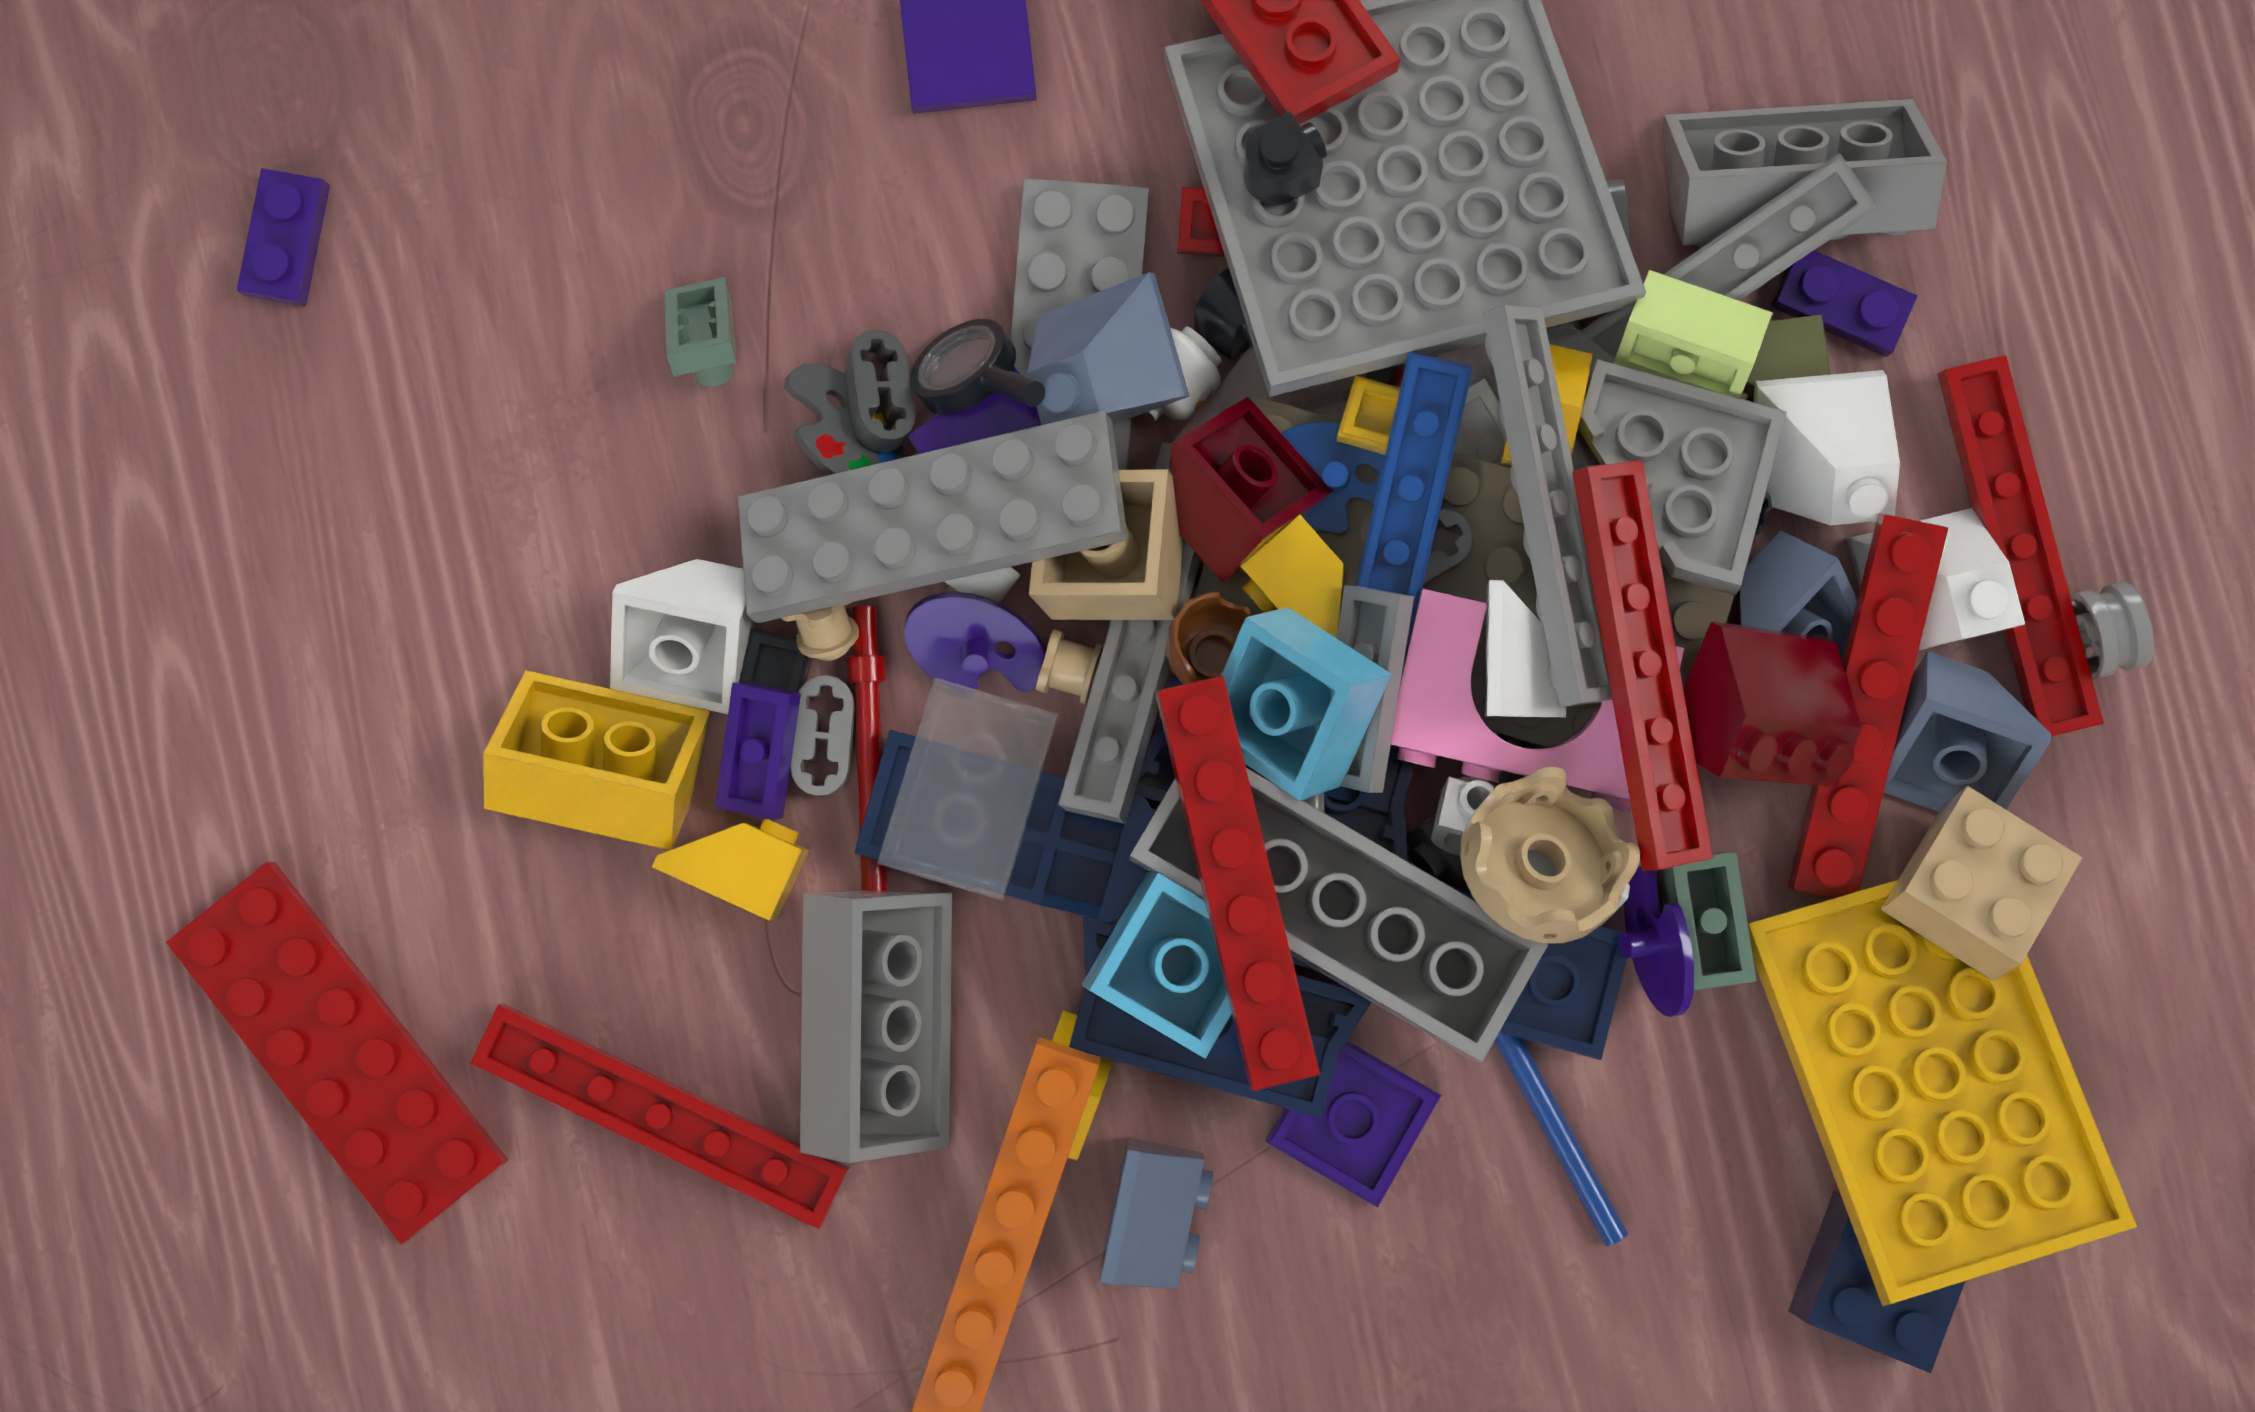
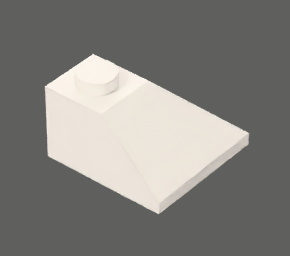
[1754,370,1900,525]
[1847,508,2025,651]
[610,559,756,714]
[1484,580,1566,718]

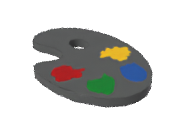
[784,364,904,475]

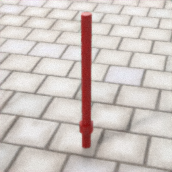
[847,605,887,891]

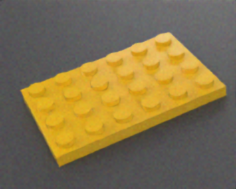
[1748,880,2137,1306]

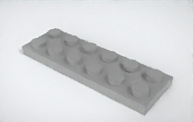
[1011,178,1149,470]
[738,411,1128,623]

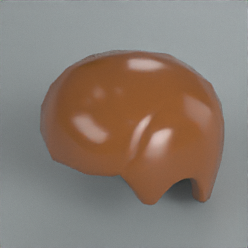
[1165,592,1252,685]

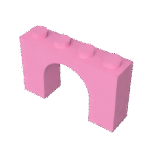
[1391,589,1684,813]

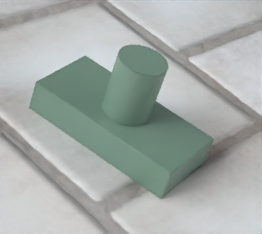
[664,277,737,387]

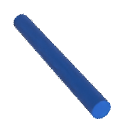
[1494,1033,1628,1246]

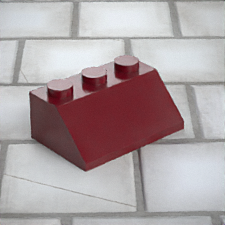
[1683,621,1862,787]

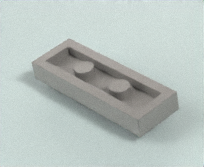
[1336,585,1414,793]

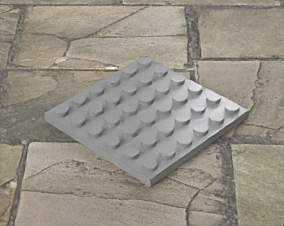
[1164,0,1646,397]

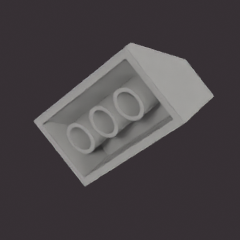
[1663,99,1947,247]
[800,890,952,1163]

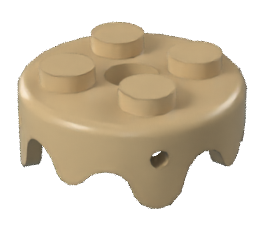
[1460,766,1640,943]

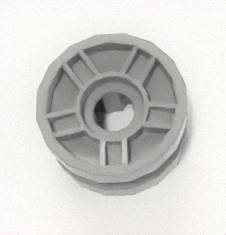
[2070,581,2154,679]

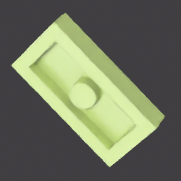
[1614,270,1773,399]

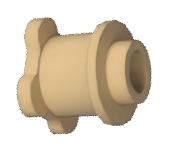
[782,602,859,661]
[1036,629,1104,705]

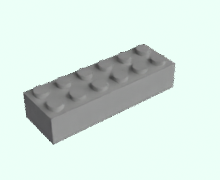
[1128,768,1548,1062]

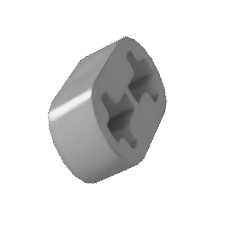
[791,675,856,797]

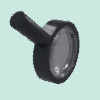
[910,319,1045,415]

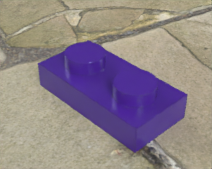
[237,168,330,306]
[1771,250,1918,357]
[715,681,801,821]

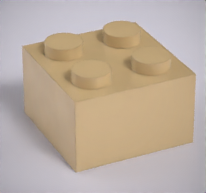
[1029,469,1184,620]
[1881,786,2083,981]

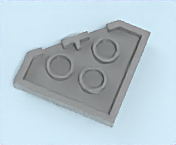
[1578,359,1787,595]

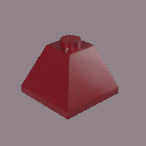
[1170,396,1333,583]

